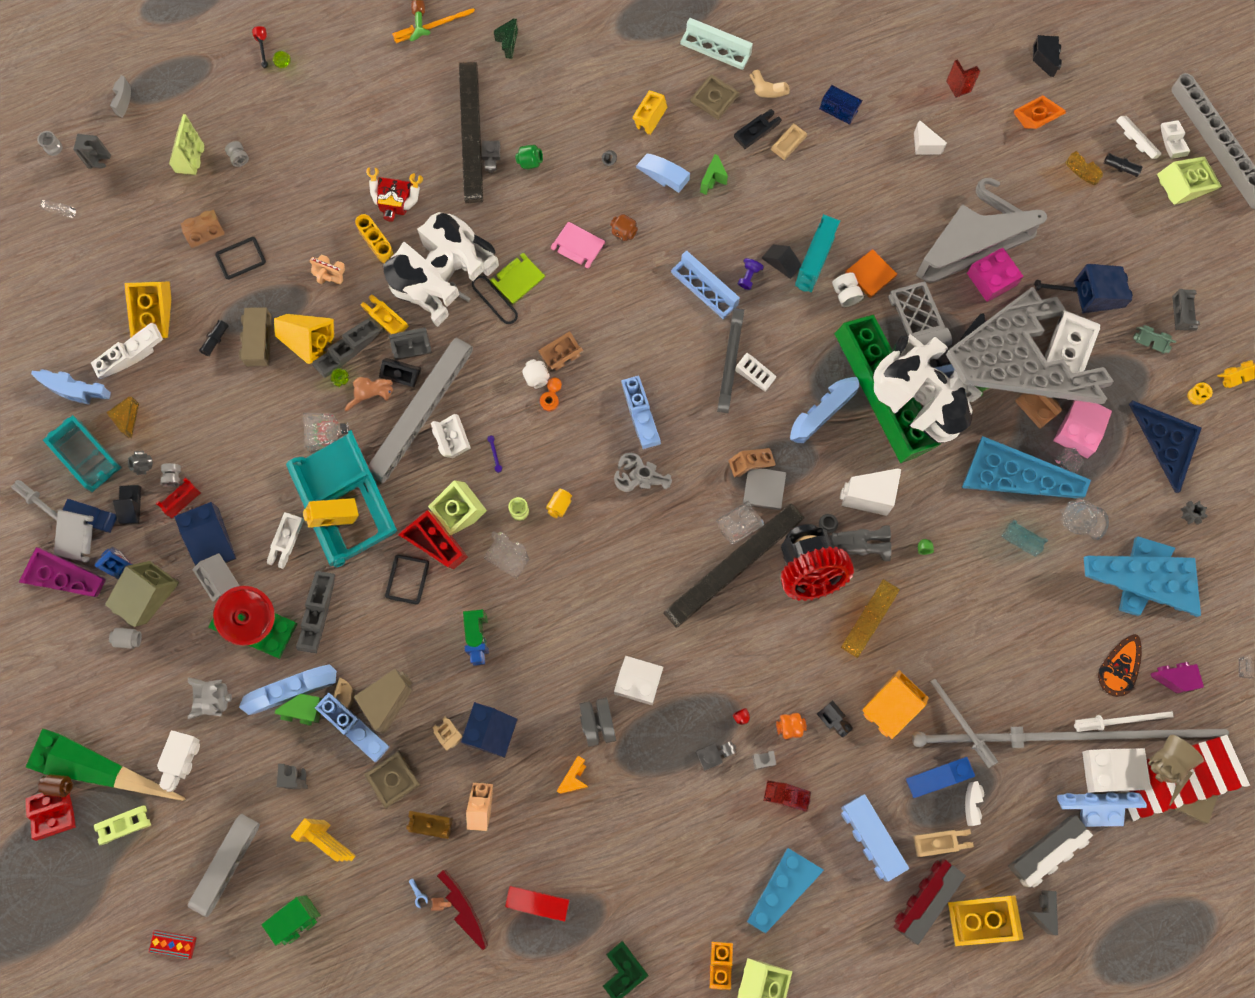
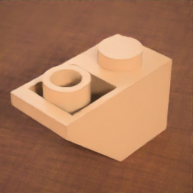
[466,783,493,831]

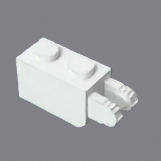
[157,730,200,792]

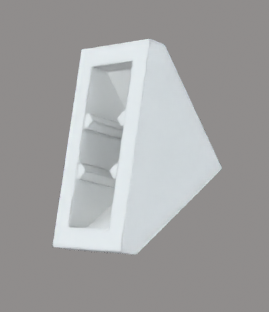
[914,121,947,155]

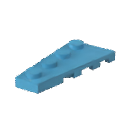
[1119,536,1175,616]
[747,848,824,934]

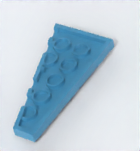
[962,436,1091,499]
[1084,556,1201,617]

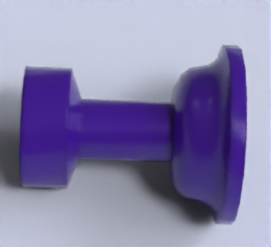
[737,258,764,290]

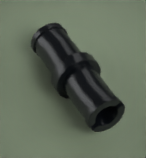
[1103,153,1143,177]
[199,320,229,357]

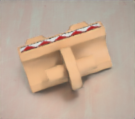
[310,254,345,284]

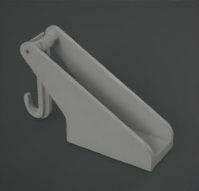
[916,178,1047,283]

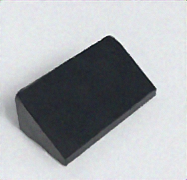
[379,358,421,387]

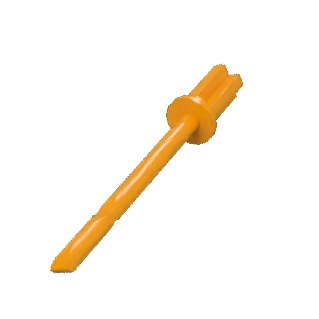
[392,9,475,44]

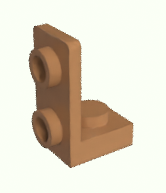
[728,448,776,477]

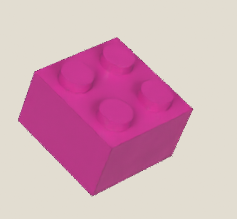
[967,247,1023,302]

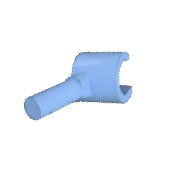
[409,879,428,908]

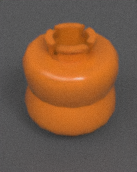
[776,713,807,739]

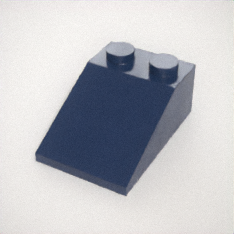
[174,502,236,566]

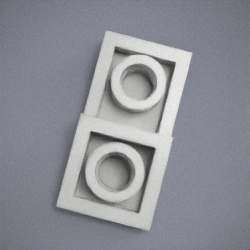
[965,781,984,826]

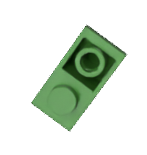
[275,694,322,726]

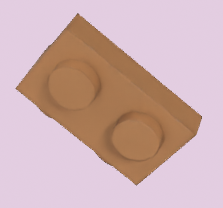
[180,210,225,248]
[538,331,583,371]

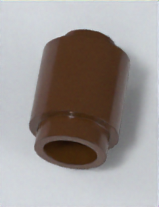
[38,774,73,797]

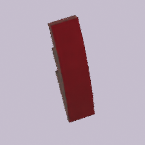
[437,870,488,950]

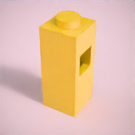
[303,498,359,528]

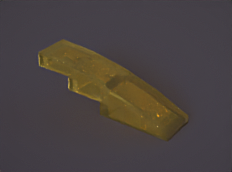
[841,579,900,658]

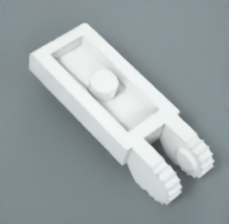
[267,513,304,569]

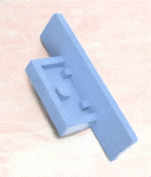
[1057,792,1147,827]

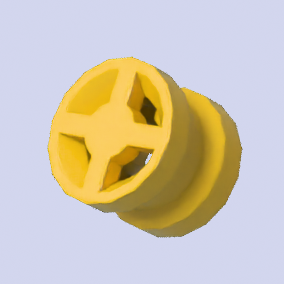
[1187,383,1213,405]

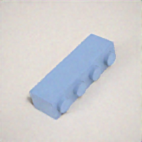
[841,794,909,882]

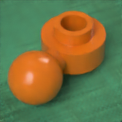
[540,377,562,411]

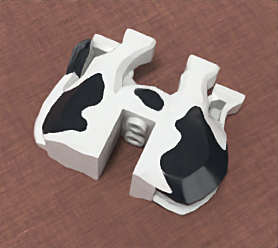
[383,212,499,327]
[873,334,982,443]

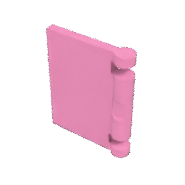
[551,222,605,269]

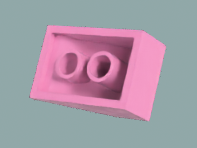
[1053,400,1112,459]

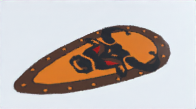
[1097,634,1142,697]

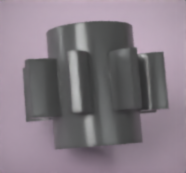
[128,451,153,475]
[1181,501,1208,525]

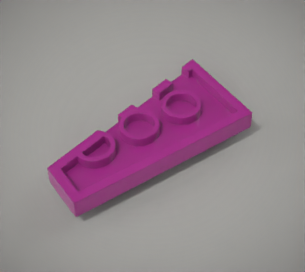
[19,547,106,597]

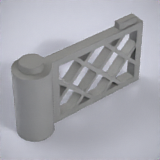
[888,281,952,346]

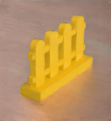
[291,818,356,862]

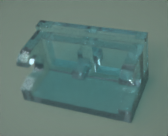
[1001,519,1048,557]

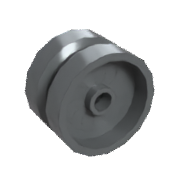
[579,697,616,747]

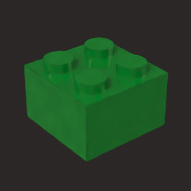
[261,895,321,946]

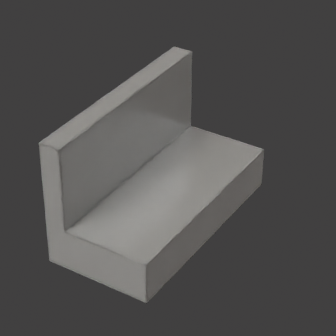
[192,553,240,602]

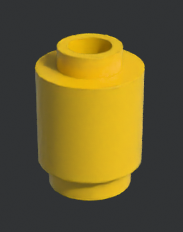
[546,489,572,518]

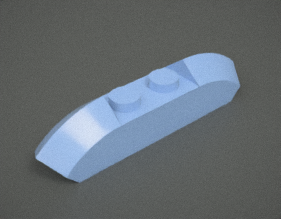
[790,377,859,443]
[239,664,337,715]

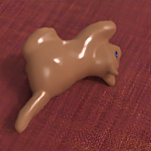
[345,377,393,412]

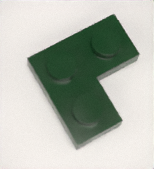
[603,940,649,998]

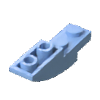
[31,369,111,404]
[621,375,661,449]
[315,693,390,762]

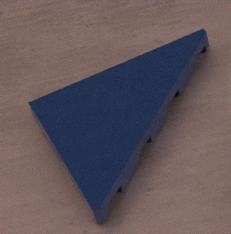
[1129,400,1202,493]

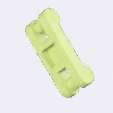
[93,806,151,845]

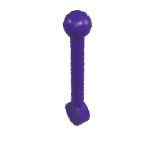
[487,435,502,473]

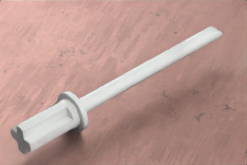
[1074,711,1173,732]

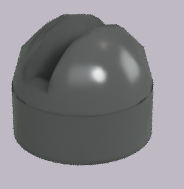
[602,150,617,166]

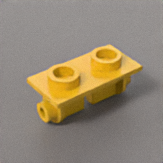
[1217,360,1255,388]

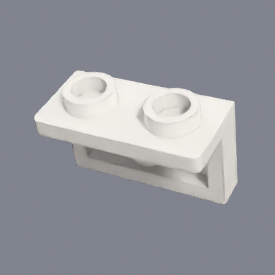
[431,414,471,458]

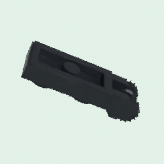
[734,109,782,149]

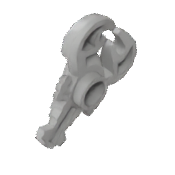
[614,452,672,492]

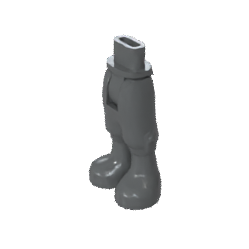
[830,525,891,561]

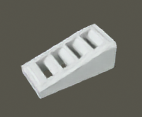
[735,353,776,392]

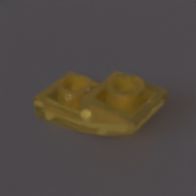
[1065,151,1103,186]

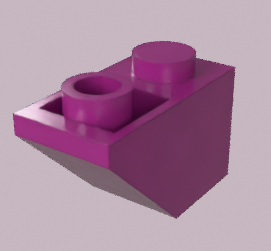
[1151,662,1204,694]

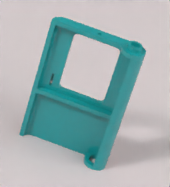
[286,430,397,568]

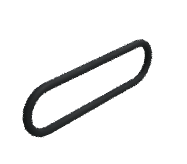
[472,275,518,324]

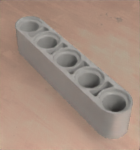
[188,814,260,917]

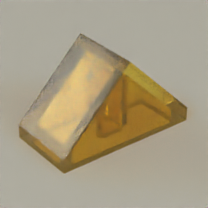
[106,397,139,438]

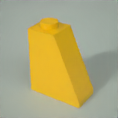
[274,314,334,364]

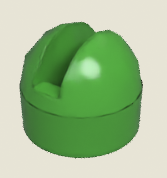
[918,539,934,555]

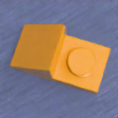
[557,756,589,794]

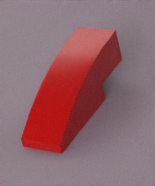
[505,886,570,922]

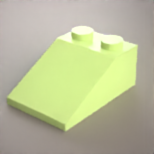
[1157,157,1222,205]

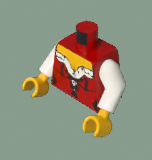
[366,167,423,222]

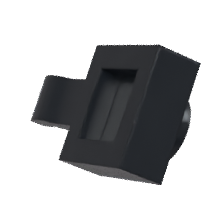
[817,701,853,737]

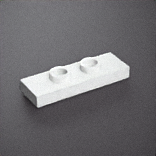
[1116,116,1161,159]

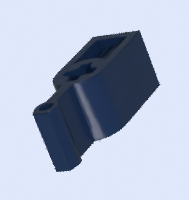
[63,499,117,533]

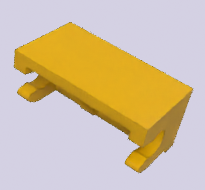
[632,90,667,135]

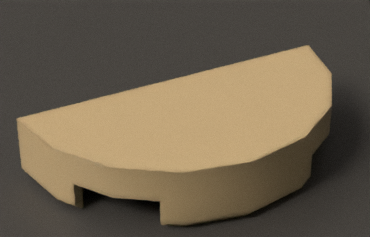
[333,677,354,709]

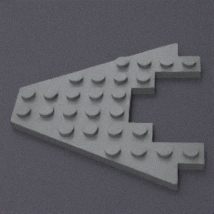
[946,287,1114,404]

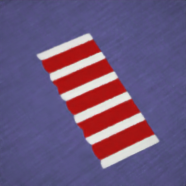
[1121,735,1250,821]

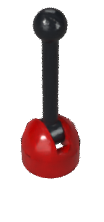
[252,26,268,68]

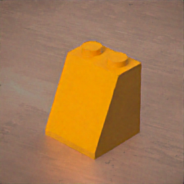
[862,670,929,739]

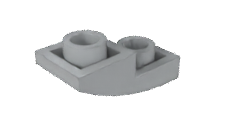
[110,75,131,118]

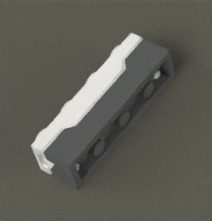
[1008,815,1093,888]

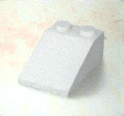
[1082,748,1151,793]

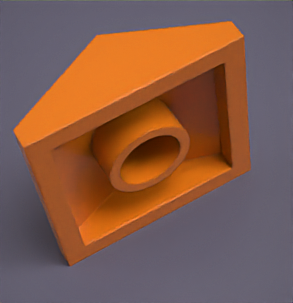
[1014,95,1066,129]

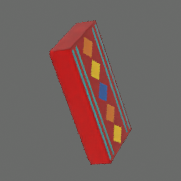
[149,930,197,959]

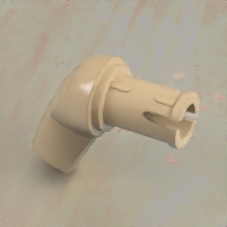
[750,70,790,98]

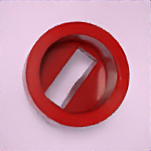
[732,708,750,725]

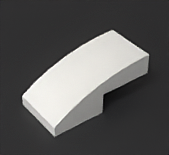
[1161,120,1190,159]

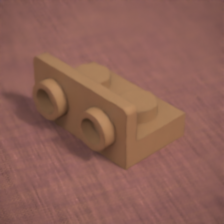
[1015,393,1062,429]

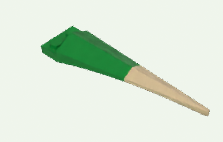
[25,728,186,801]

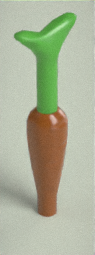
[410,0,430,41]

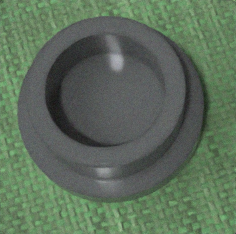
[819,514,838,533]

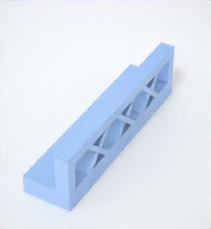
[671,250,740,319]

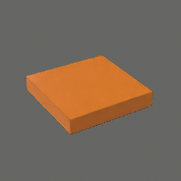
[845,249,897,298]

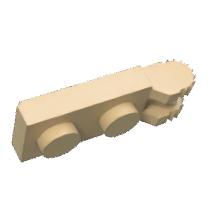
[433,716,463,750]
[913,829,974,857]

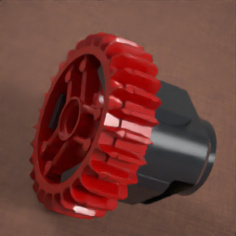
[780,524,854,601]

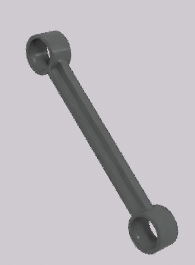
[717,308,745,413]

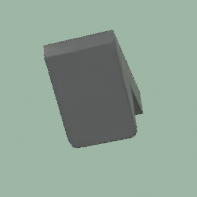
[1026,890,1058,935]

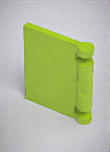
[490,252,545,304]

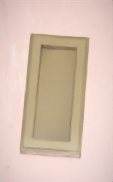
[771,124,807,160]

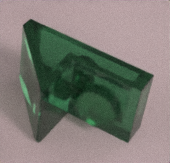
[494,18,518,59]

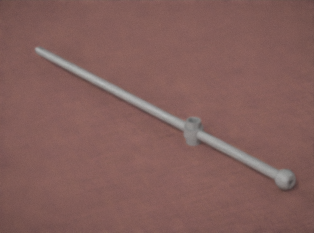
[912,727,1229,748]

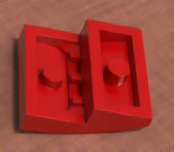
[25,793,76,841]

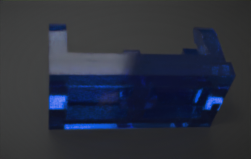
[819,85,863,125]

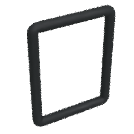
[215,237,266,280]
[385,554,429,604]

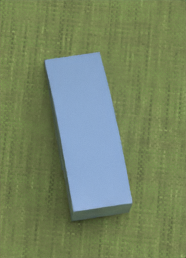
[636,153,690,193]

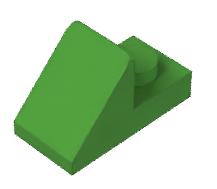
[700,154,728,195]

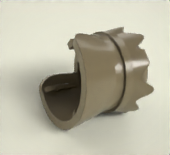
[1148,735,1204,786]

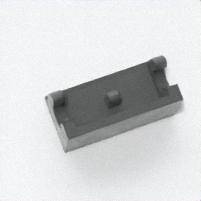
[73,134,111,169]
[1172,289,1200,331]
[389,327,432,360]
[276,764,308,789]

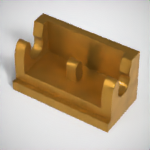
[406,811,453,839]

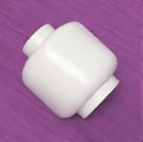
[522,359,550,389]

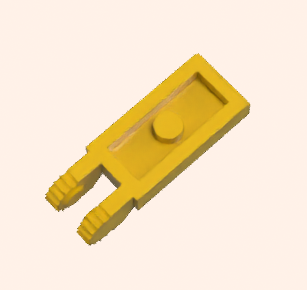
[360,294,409,334]

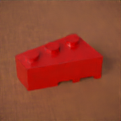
[398,510,468,569]

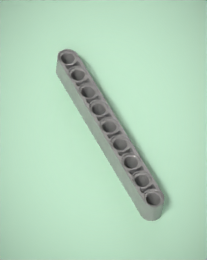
[1172,73,1255,209]
[368,337,473,483]

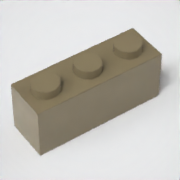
[239,307,272,367]

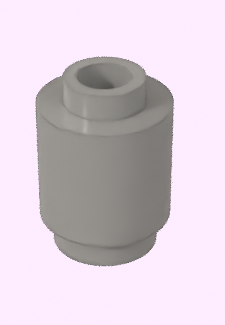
[109,628,142,649]

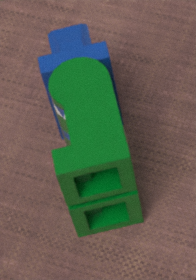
[463,609,489,666]

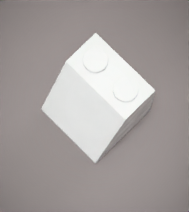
[840,469,901,516]

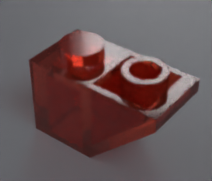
[763,780,811,812]

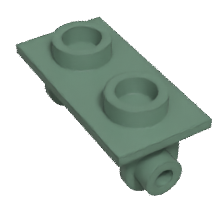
[1133,325,1176,354]

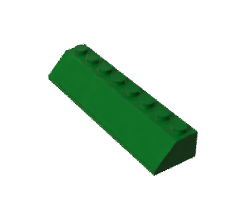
[834,315,941,463]

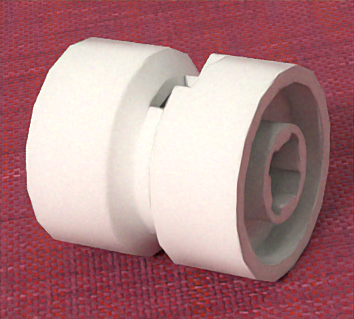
[832,273,864,307]

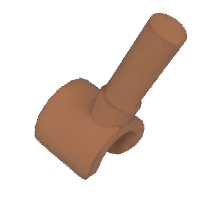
[431,897,451,911]

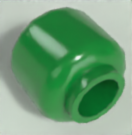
[515,145,543,169]

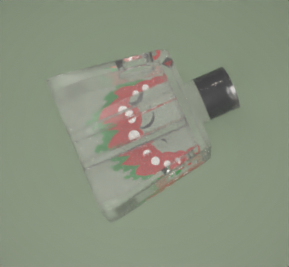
[303,413,349,453]

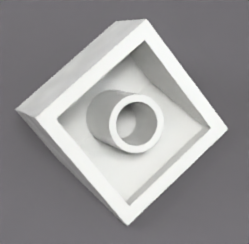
[614,656,663,705]

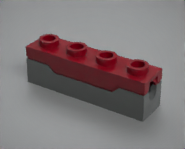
[894,859,966,945]

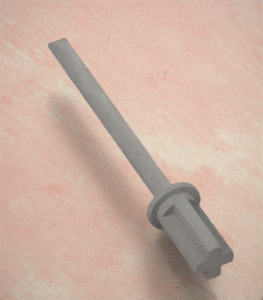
[11,480,57,521]
[930,679,998,769]

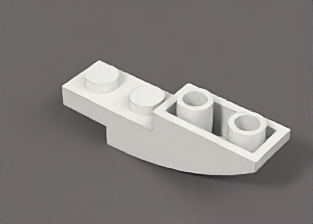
[91,323,163,379]

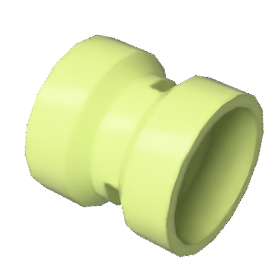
[508,497,529,521]

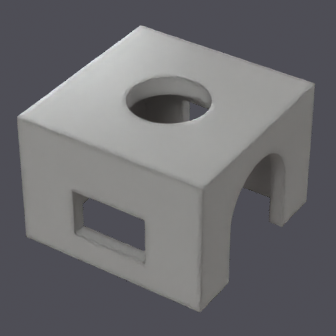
[752,751,777,770]

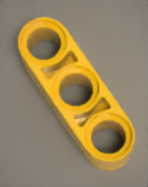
[355,214,394,264]

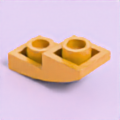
[709,942,733,990]

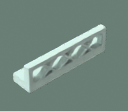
[680,18,753,70]

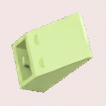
[169,114,204,175]

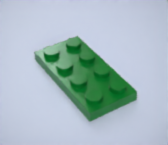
[208,613,298,659]

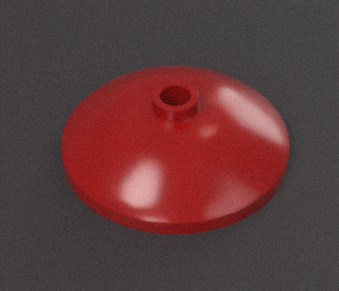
[213,586,275,646]

